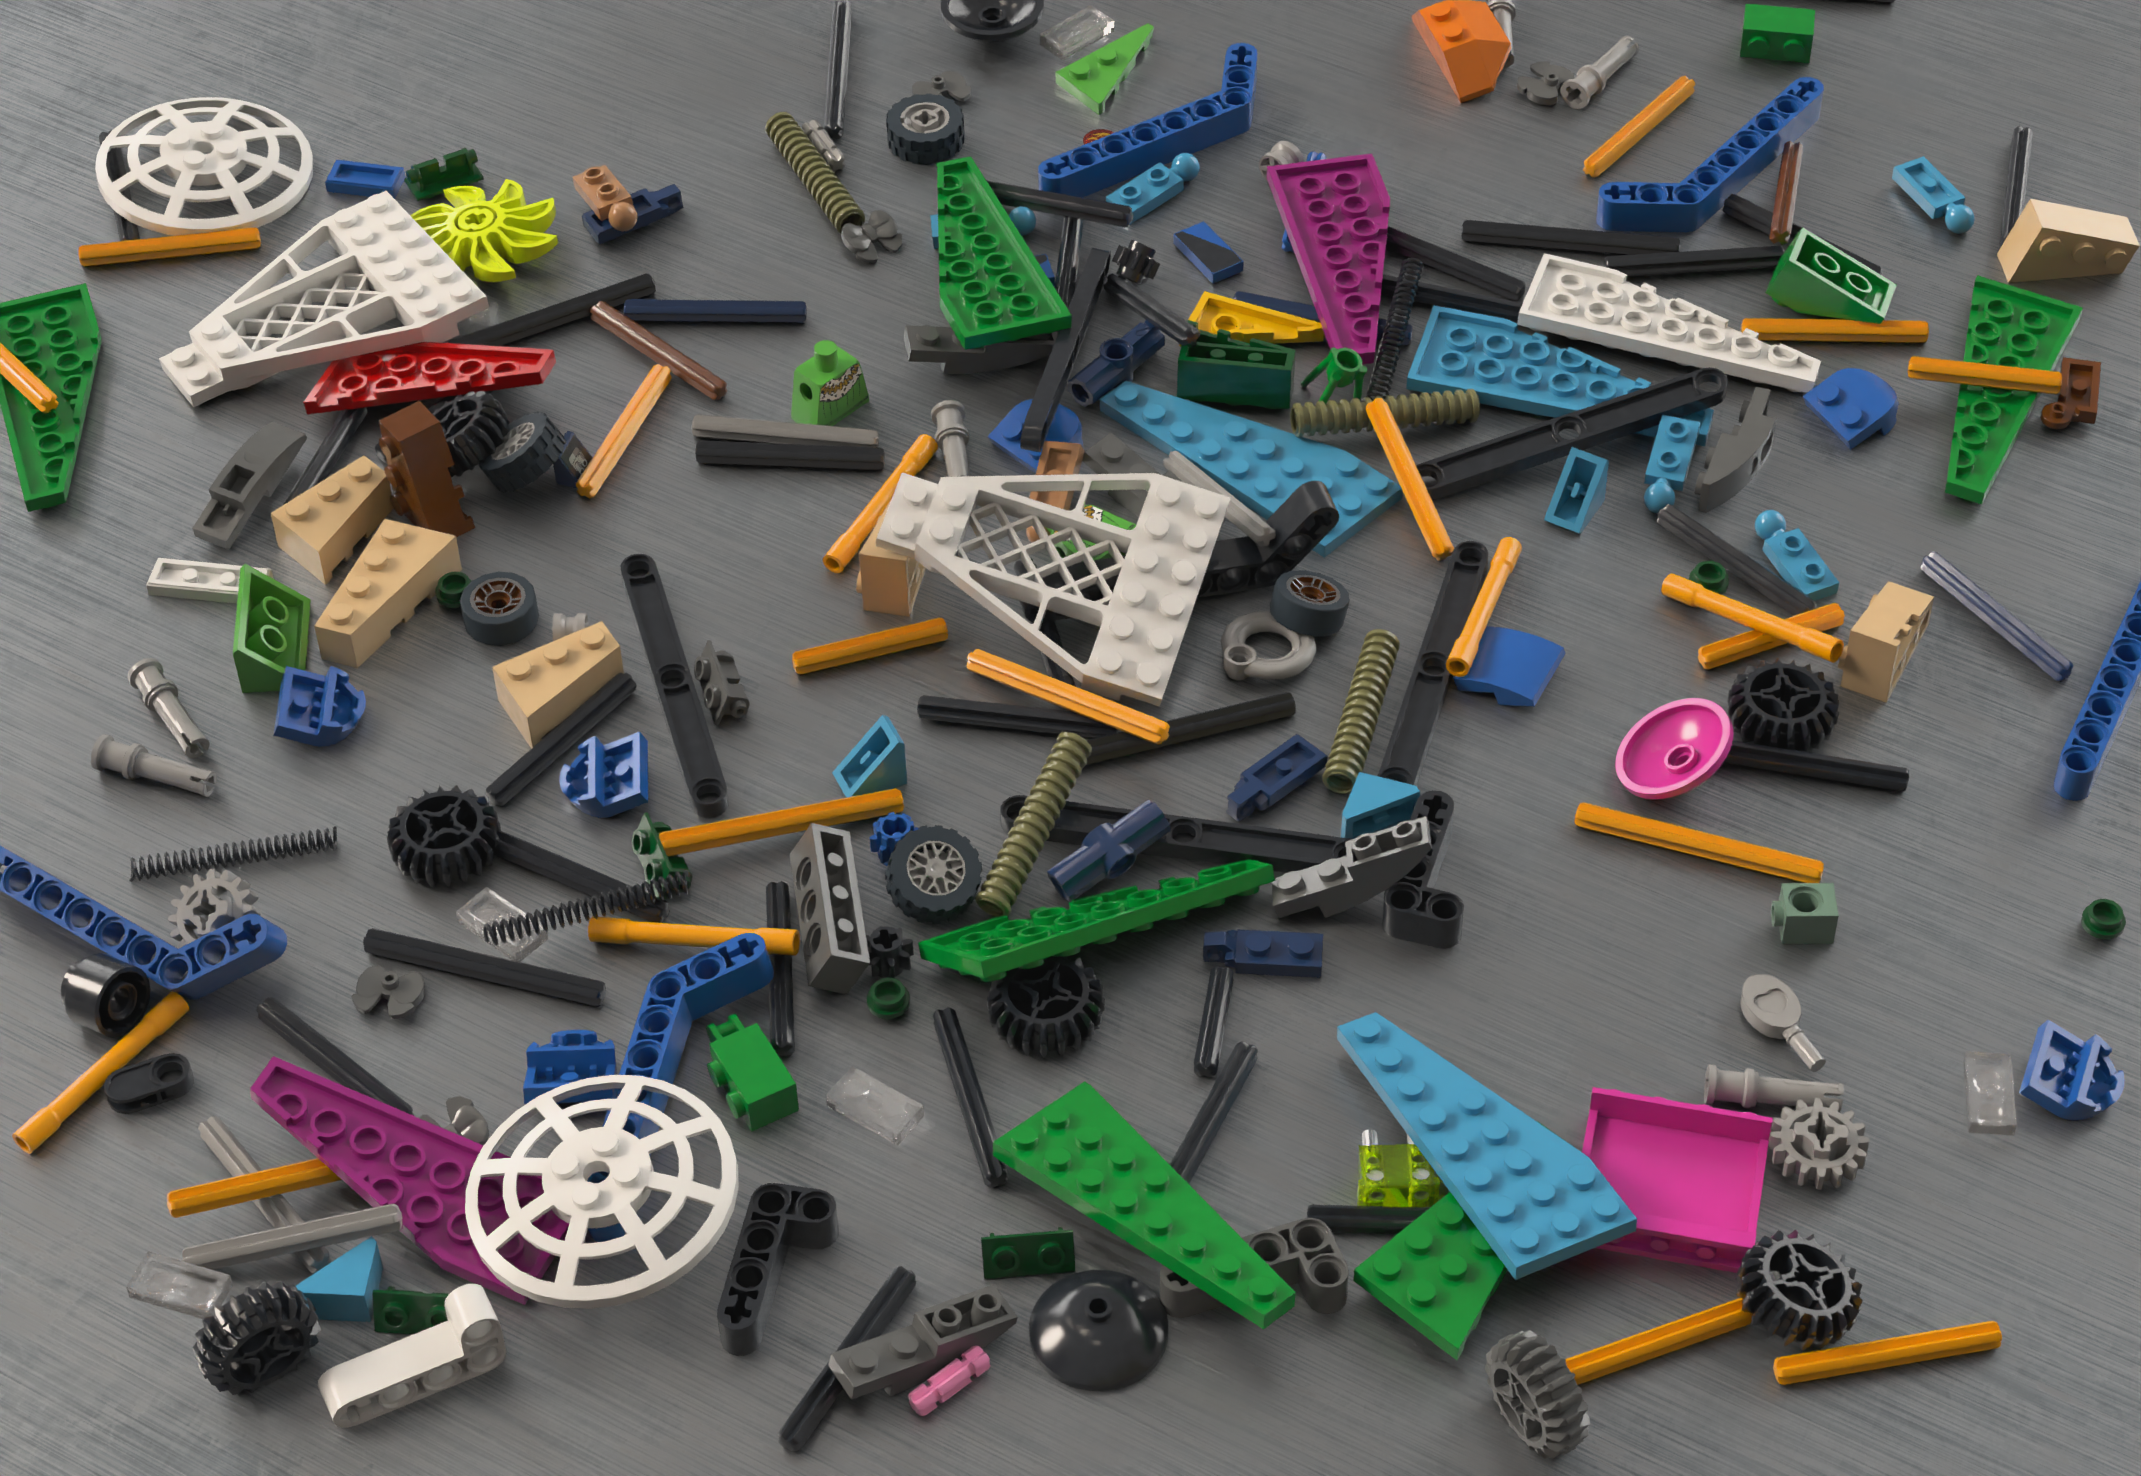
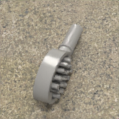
[1740,974,1826,1072]

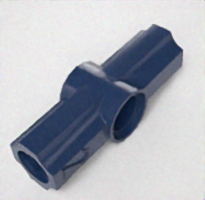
[1067,320,1165,407]
[1047,799,1171,902]

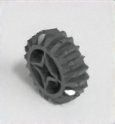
[1485,1330,1590,1459]

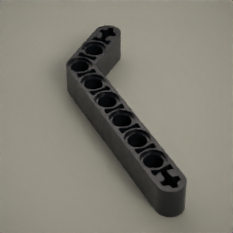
[1019,480,1339,623]

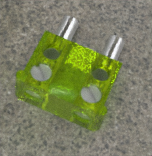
[1357,1130,1440,1207]

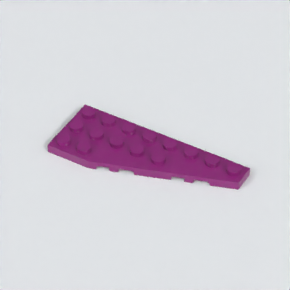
[1266,153,1390,365]
[250,1056,569,1305]

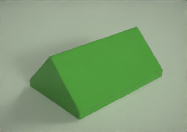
[233,564,311,693]

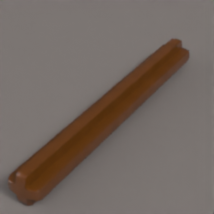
[1769,141,1803,245]
[590,301,728,401]

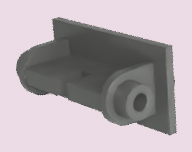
[694,640,750,726]

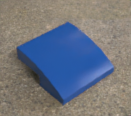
[1454,626,1566,707]

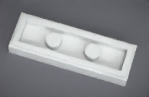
[146,558,274,604]

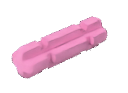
[908,1345,990,1416]

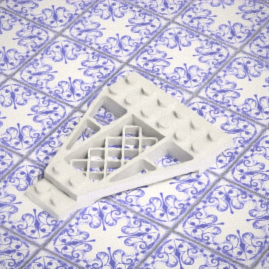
[159,191,489,407]
[876,473,1230,707]

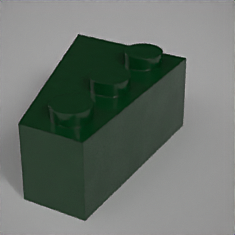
[1177,320,1296,410]

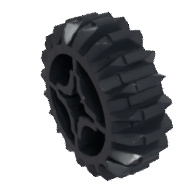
[433,391,510,478]
[1727,657,1839,752]
[387,785,501,888]
[987,956,1105,1059]
[1735,1229,1863,1351]
[192,1281,321,1395]

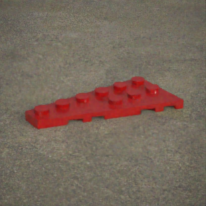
[303,342,556,415]

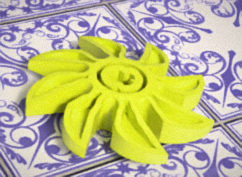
[410,179,559,282]

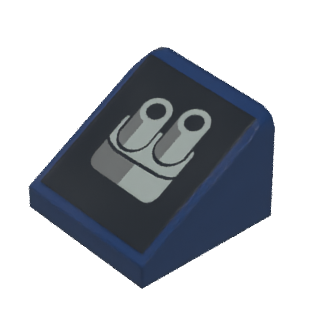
[553,431,593,488]

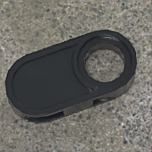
[104,1053,194,1114]

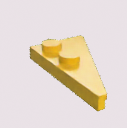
[1179,291,1325,347]

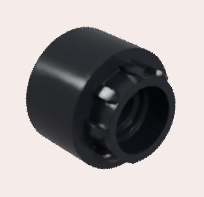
[61,953,151,1038]

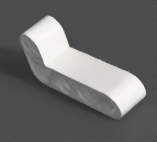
[318,1284,506,1428]

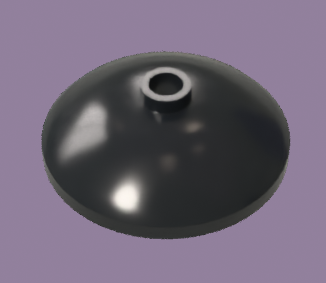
[941,0,1044,42]
[1029,1270,1168,1391]

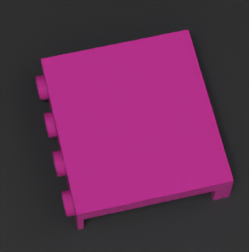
[1582,1087,1773,1273]

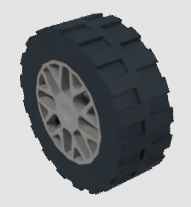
[886,93,965,165]
[478,412,566,493]
[885,825,983,924]

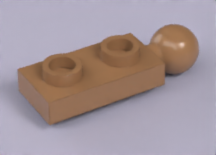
[572,165,638,231]
[1026,441,1085,543]

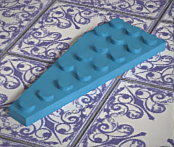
[1406,305,1714,446]
[1100,381,1403,558]
[1337,1012,1637,1280]

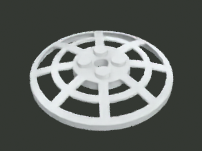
[95,97,313,236]
[465,1075,739,1309]

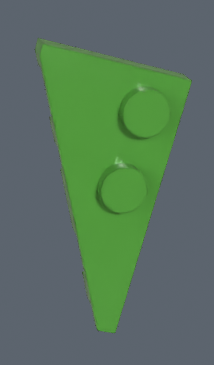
[1055,23,1154,115]

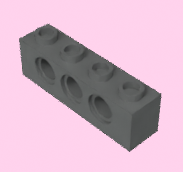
[789,823,870,994]

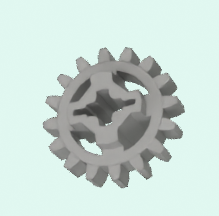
[168,869,261,962]
[1768,1098,1869,1190]

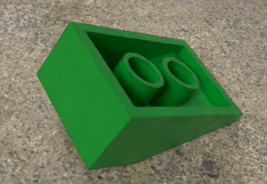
[1765,227,1897,324]

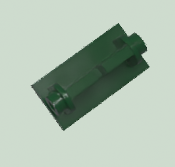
[404,148,484,202]
[631,812,692,897]
[981,1227,1076,1279]
[372,1286,449,1334]

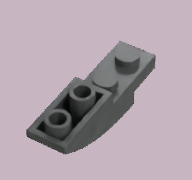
[903,325,1058,374]
[1694,387,1777,513]
[192,421,307,549]
[1082,432,1226,524]
[1272,816,1432,918]
[828,1284,1018,1400]

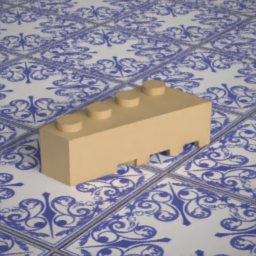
[314,519,462,668]

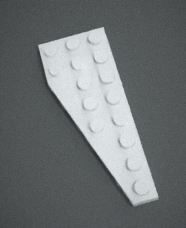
[1517,253,1821,393]

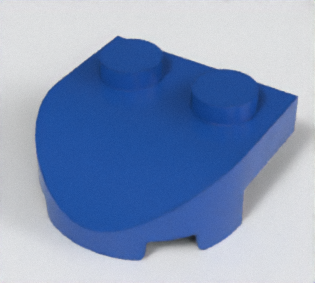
[1803,368,1899,450]
[988,399,1084,474]
[273,666,366,747]
[559,731,648,818]
[2019,1019,2125,1121]
[523,1030,617,1105]

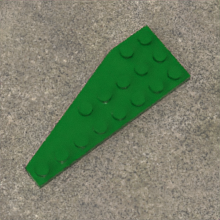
[937,156,1072,350]
[0,283,102,512]
[918,859,1275,982]

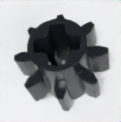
[1112,240,1160,285]
[866,926,914,979]

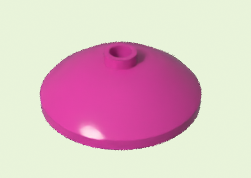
[1615,698,1734,799]

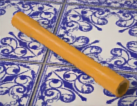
[823,434,938,573]
[1446,537,1522,677]
[1661,573,1844,663]
[588,916,800,956]
[12,991,189,1154]

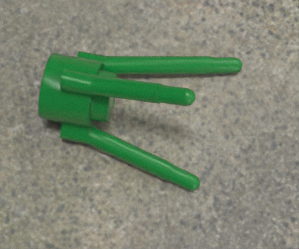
[1300,347,1368,404]

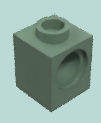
[1771,883,1839,944]

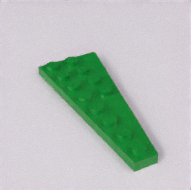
[1945,275,2083,505]
[993,1081,1296,1330]

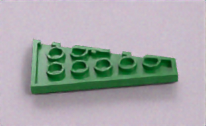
[1353,1121,1564,1361]

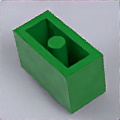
[1740,4,1815,63]

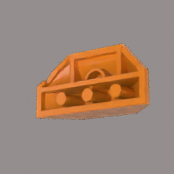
[1412,0,1512,103]

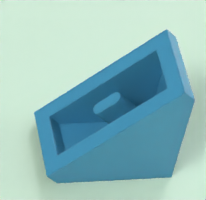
[1544,447,1609,534]
[832,715,907,798]
[1341,772,1420,839]
[296,1236,383,1322]

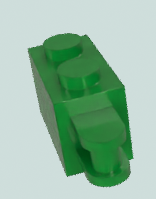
[706,1014,799,1132]

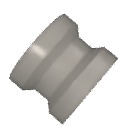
[1259,141,1304,181]
[552,613,589,641]

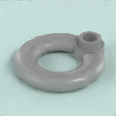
[1220,611,1316,680]

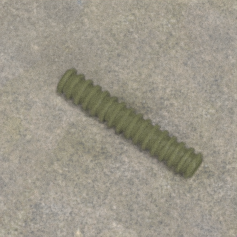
[765,112,865,234]
[1290,389,1480,437]
[1323,629,1400,794]
[975,732,1092,917]

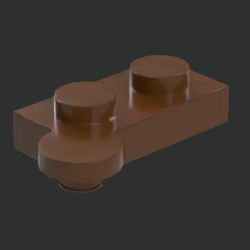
[2040,357,2101,429]

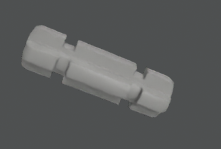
[802,120,846,172]

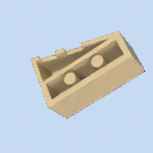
[1997,199,2140,283]
[271,455,393,585]
[856,501,926,617]
[1838,581,1934,703]
[492,621,624,749]

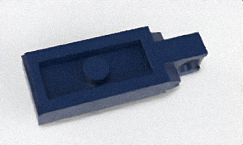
[582,184,684,245]
[1226,734,1328,822]
[1203,929,1323,978]

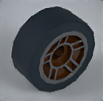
[1270,570,1350,637]
[460,571,539,646]

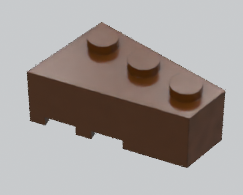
[379,401,476,538]

